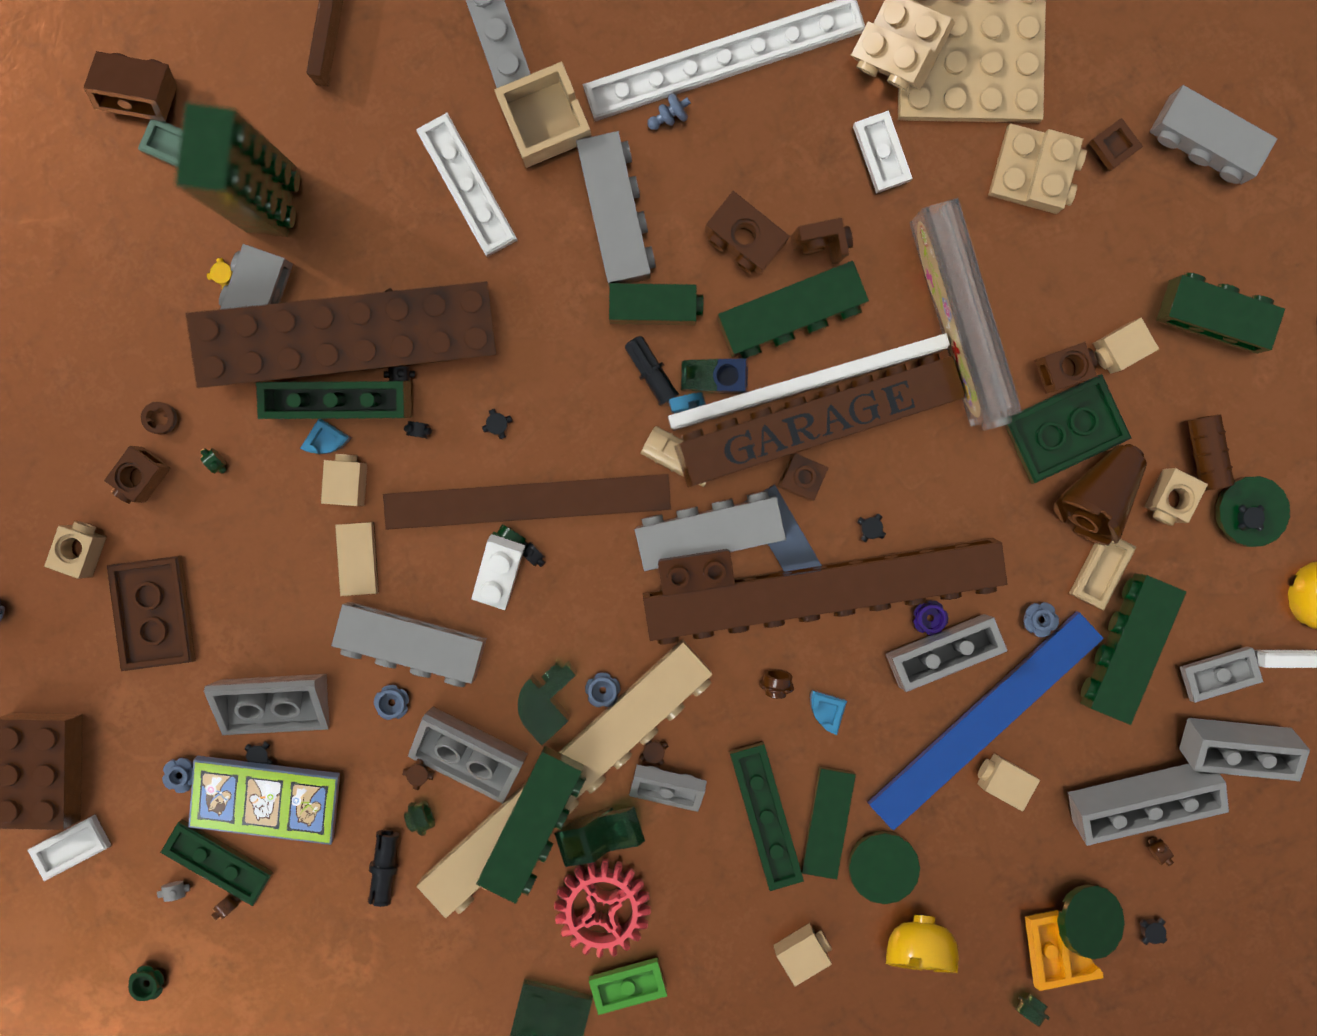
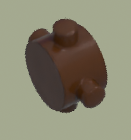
[639,740,669,766]
[402,759,434,790]
[1148,837,1174,866]
[211,894,240,920]

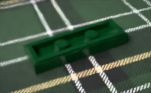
[801,766,856,880]
[160,819,274,906]

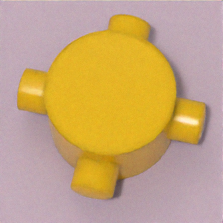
[207,258,233,289]

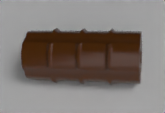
[1188,414,1235,491]

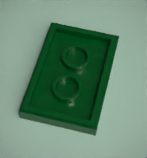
[1002,374,1132,484]

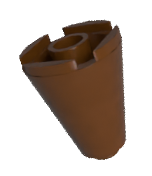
[1054,444,1147,546]

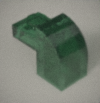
[518,661,578,745]
[554,807,645,867]

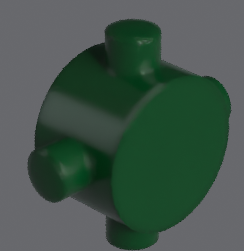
[200,448,226,474]

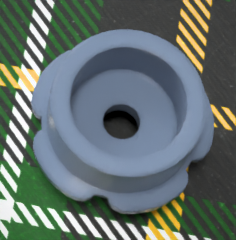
[1024,602,1059,637]
[585,672,620,707]
[374,685,409,720]
[162,758,193,793]

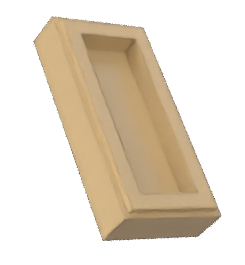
[335,522,378,596]
[1069,539,1136,610]

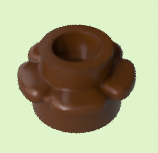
[759,669,794,699]

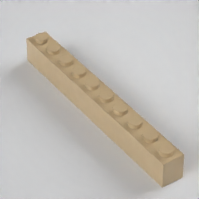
[416,639,713,918]

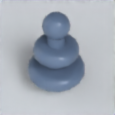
[647,93,691,130]

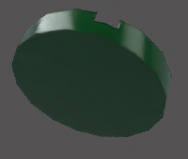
[1215,476,1290,547]
[848,831,920,904]
[1057,885,1125,960]

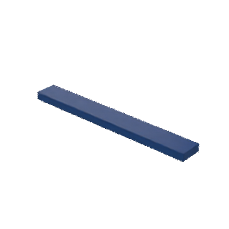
[868,611,1104,831]

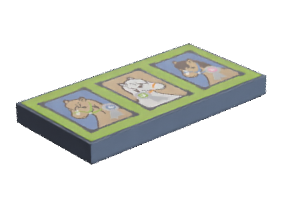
[188,755,340,845]

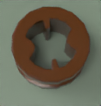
[141,402,177,435]

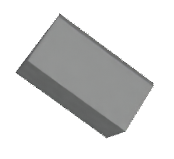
[204,674,329,735]
[408,707,528,804]

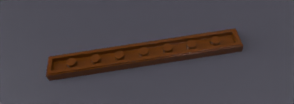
[383,474,671,530]

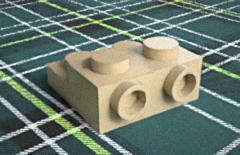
[851,0,955,91]
[988,123,1087,214]

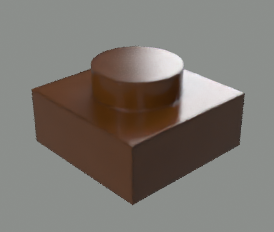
[1089,118,1143,171]

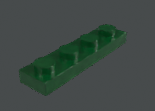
[730,742,804,891]

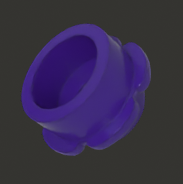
[913,600,948,636]

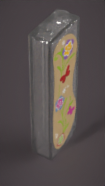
[909,198,1022,430]

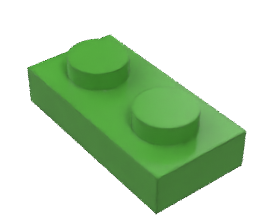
[589,957,667,1015]

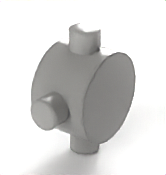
[157,881,190,902]

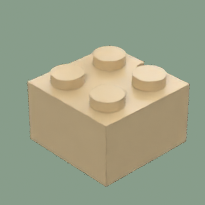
[494,61,591,168]

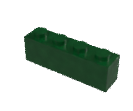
[716,260,869,359]
[256,381,412,419]
[1080,573,1187,725]
[476,746,586,904]

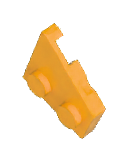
[1025,910,1104,991]

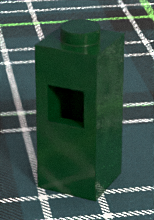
[609,283,704,325]

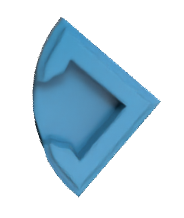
[669,392,706,414]
[300,419,352,454]
[810,690,847,735]

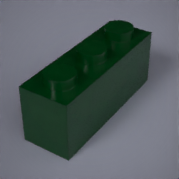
[1156,273,1285,354]

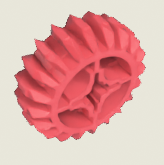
[554,858,651,958]

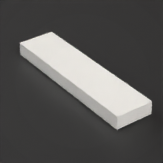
[416,113,518,257]

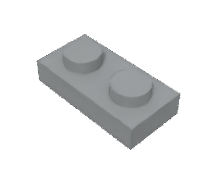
[1180,646,1263,703]
[629,764,707,812]

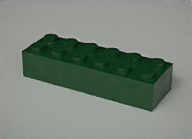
[175,102,300,237]

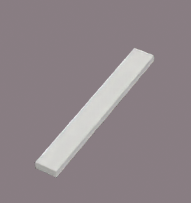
[583,0,865,122]
[668,333,950,431]

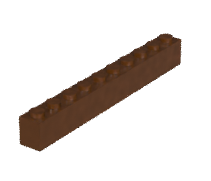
[643,538,1008,645]

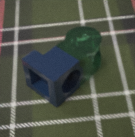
[681,358,748,394]

